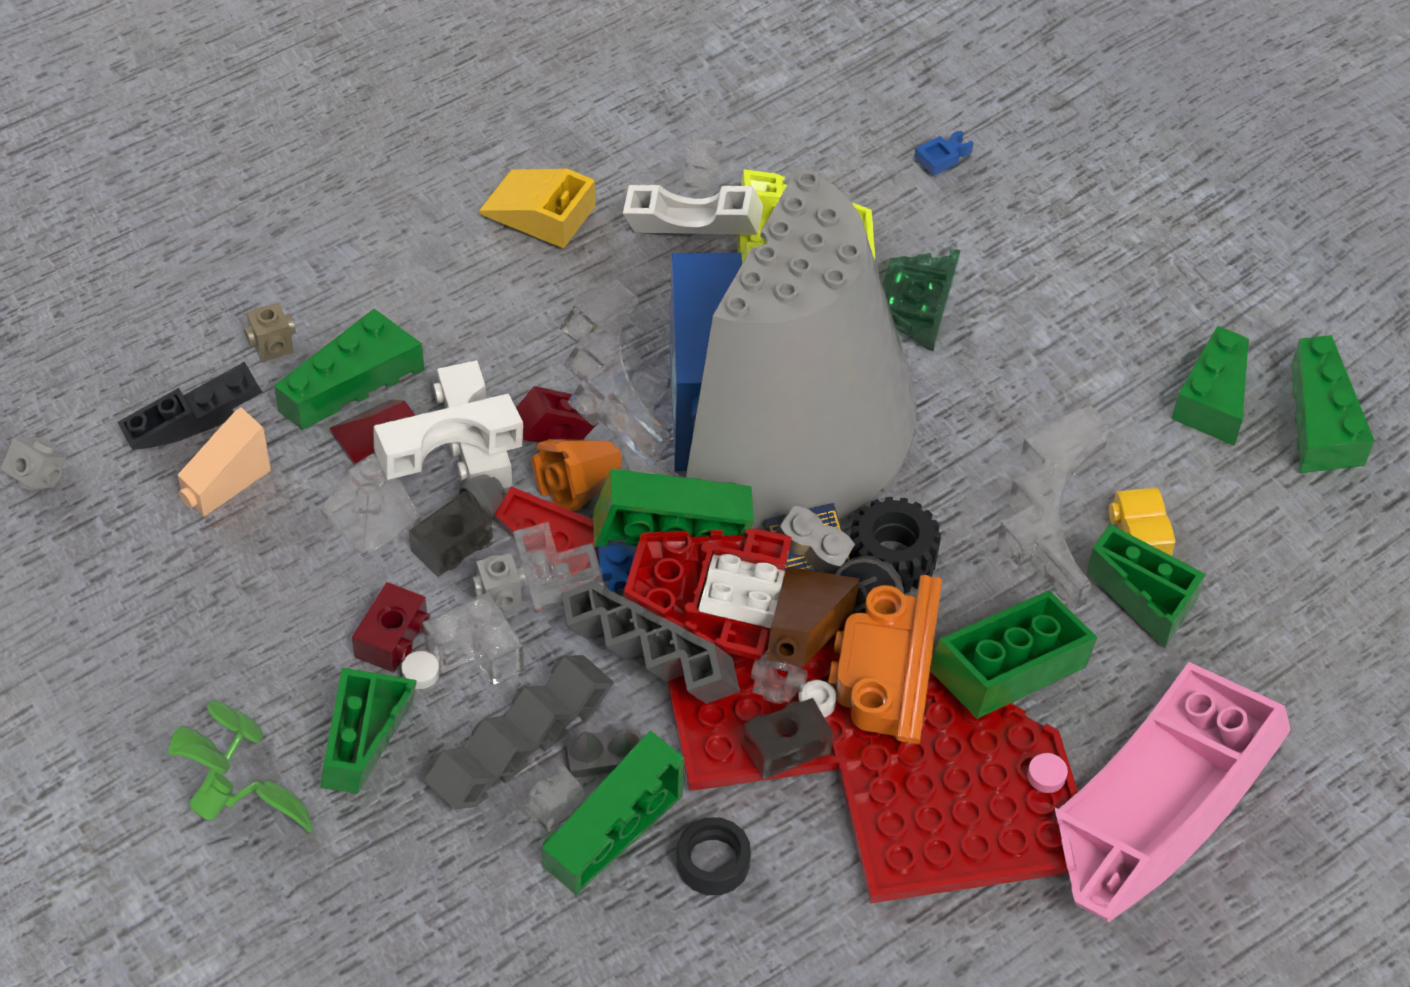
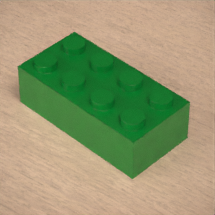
[930,590,1097,719]

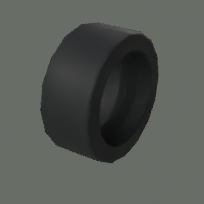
[677,817,751,895]

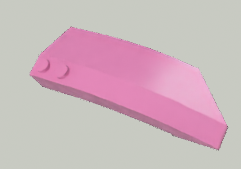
[1055,662,1291,923]

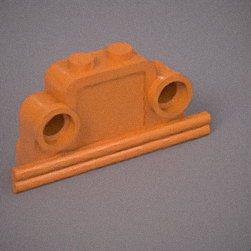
[829,575,942,744]

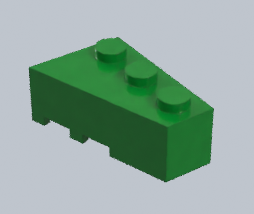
[1172,326,1249,446]
[1086,524,1206,648]
[320,668,417,794]

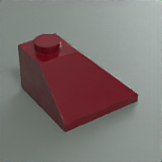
[330,400,416,479]

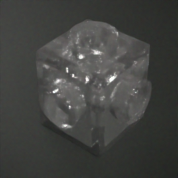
[751,650,808,703]

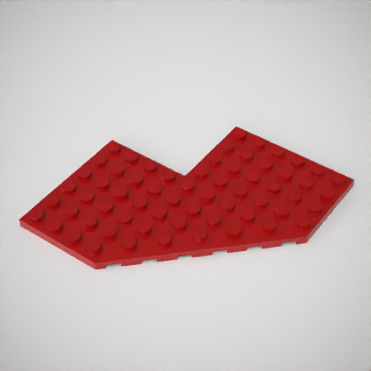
[667,579,1078,904]

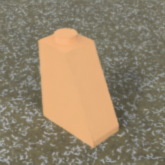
[178,407,271,517]

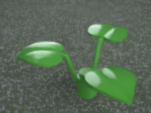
[168,699,312,835]

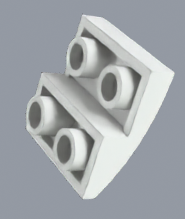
[699,554,785,628]

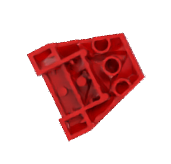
[624,529,792,661]

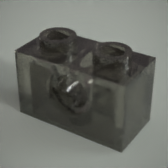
[409,492,493,577]
[743,698,833,780]

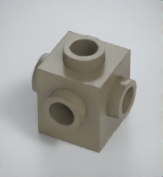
[244,303,296,363]

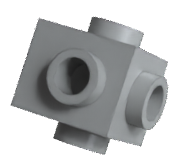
[1,437,67,491]
[472,553,527,615]

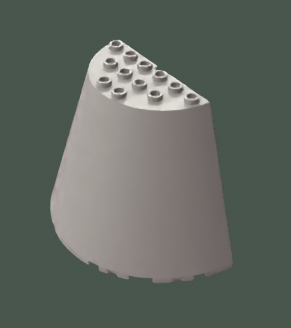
[686,167,917,531]

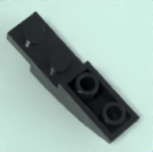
[117,361,262,450]

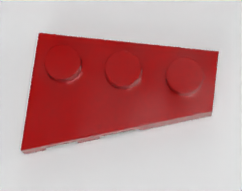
[495,486,598,589]

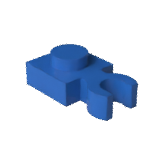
[914,131,974,176]
[598,542,635,593]

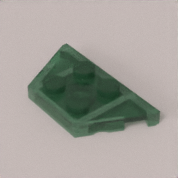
[882,249,961,351]

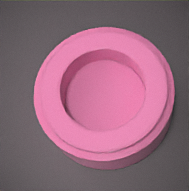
[1028,753,1068,793]

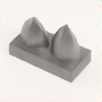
[565,729,642,779]

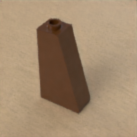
[766,567,859,666]

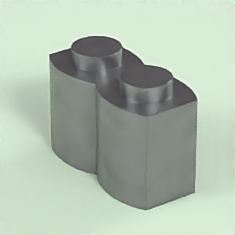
[776,506,855,574]

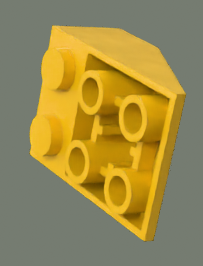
[479,168,595,249]

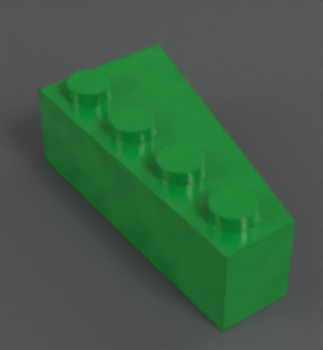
[274,308,425,430]
[1291,335,1375,474]
[593,469,754,547]
[542,730,684,895]

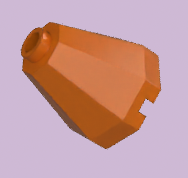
[531,439,622,511]

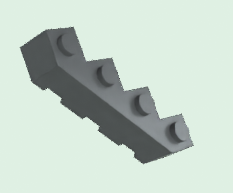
[561,581,740,704]
[424,655,614,810]

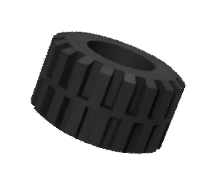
[849,497,941,594]

